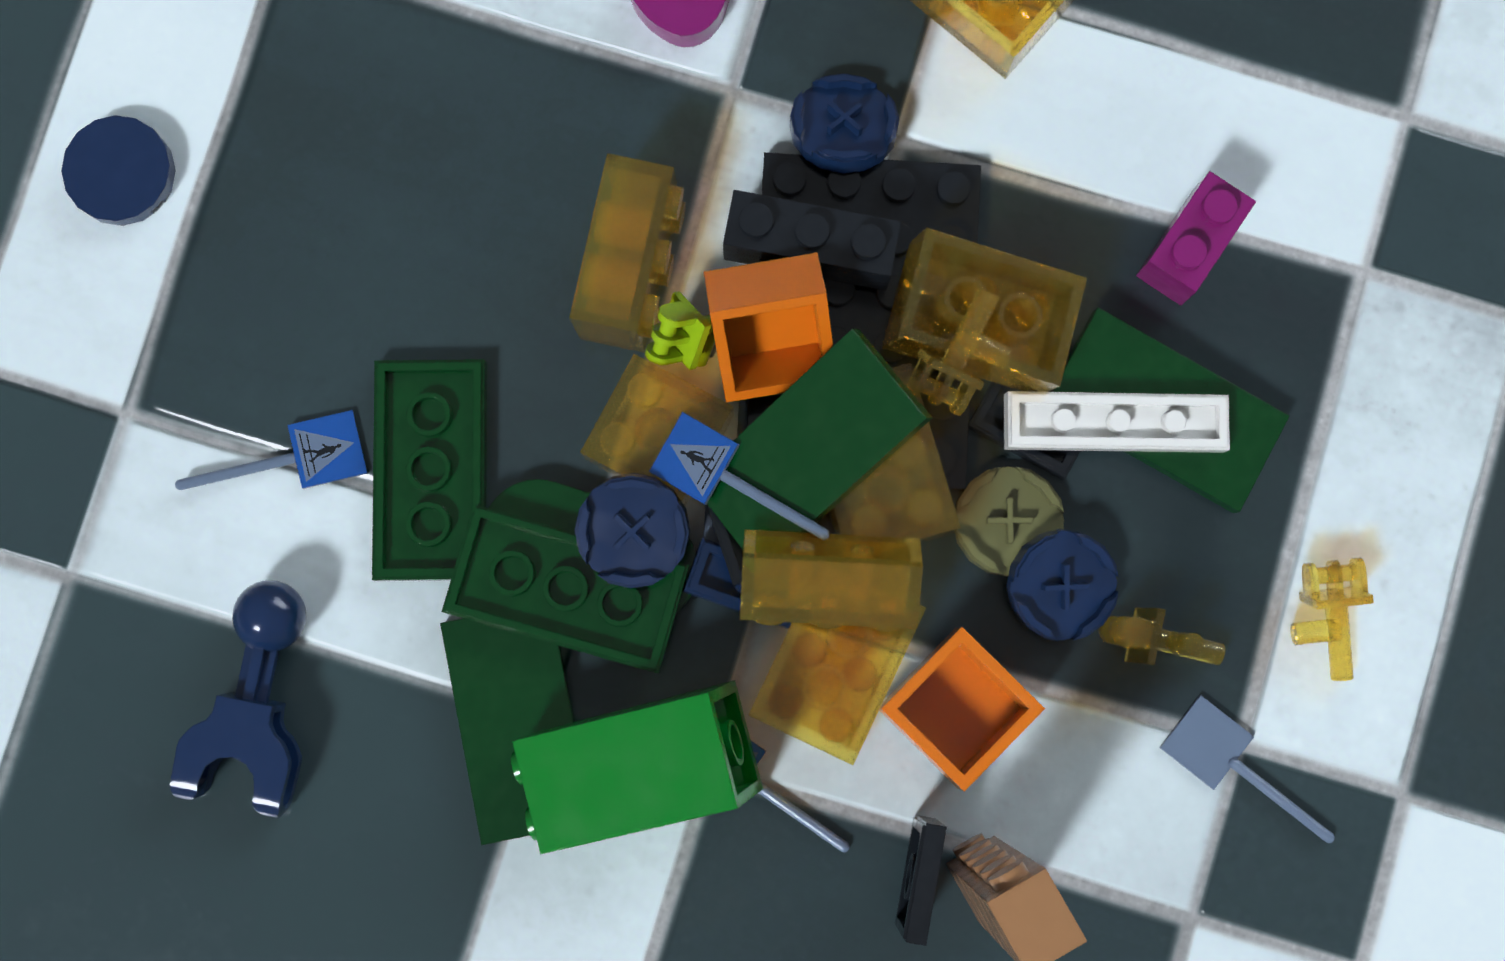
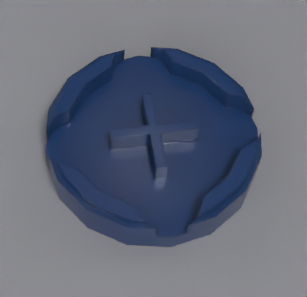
[789,74,899,174]
[61,115,176,226]
[575,473,690,588]
[1006,529,1119,641]

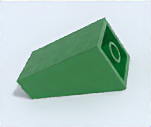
[511,680,763,855]

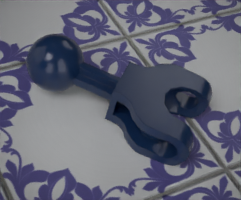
[170,580,307,819]

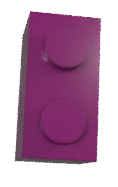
[1136,171,1257,306]

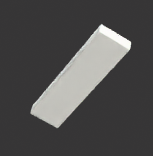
[1004,391,1230,453]

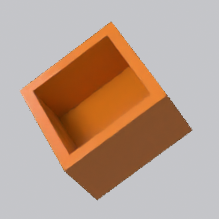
[704,253,833,403]
[877,627,1045,792]

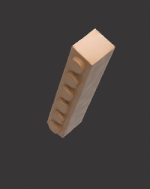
[946,833,1087,961]

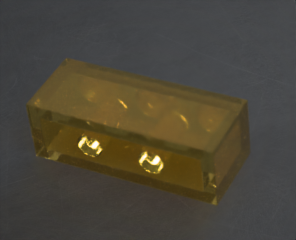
[740,530,923,632]

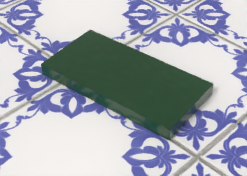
[1050,307,1290,514]
[707,328,932,570]
[372,359,487,581]
[441,504,690,674]
[440,618,575,845]

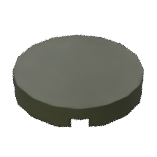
[953,466,1064,577]

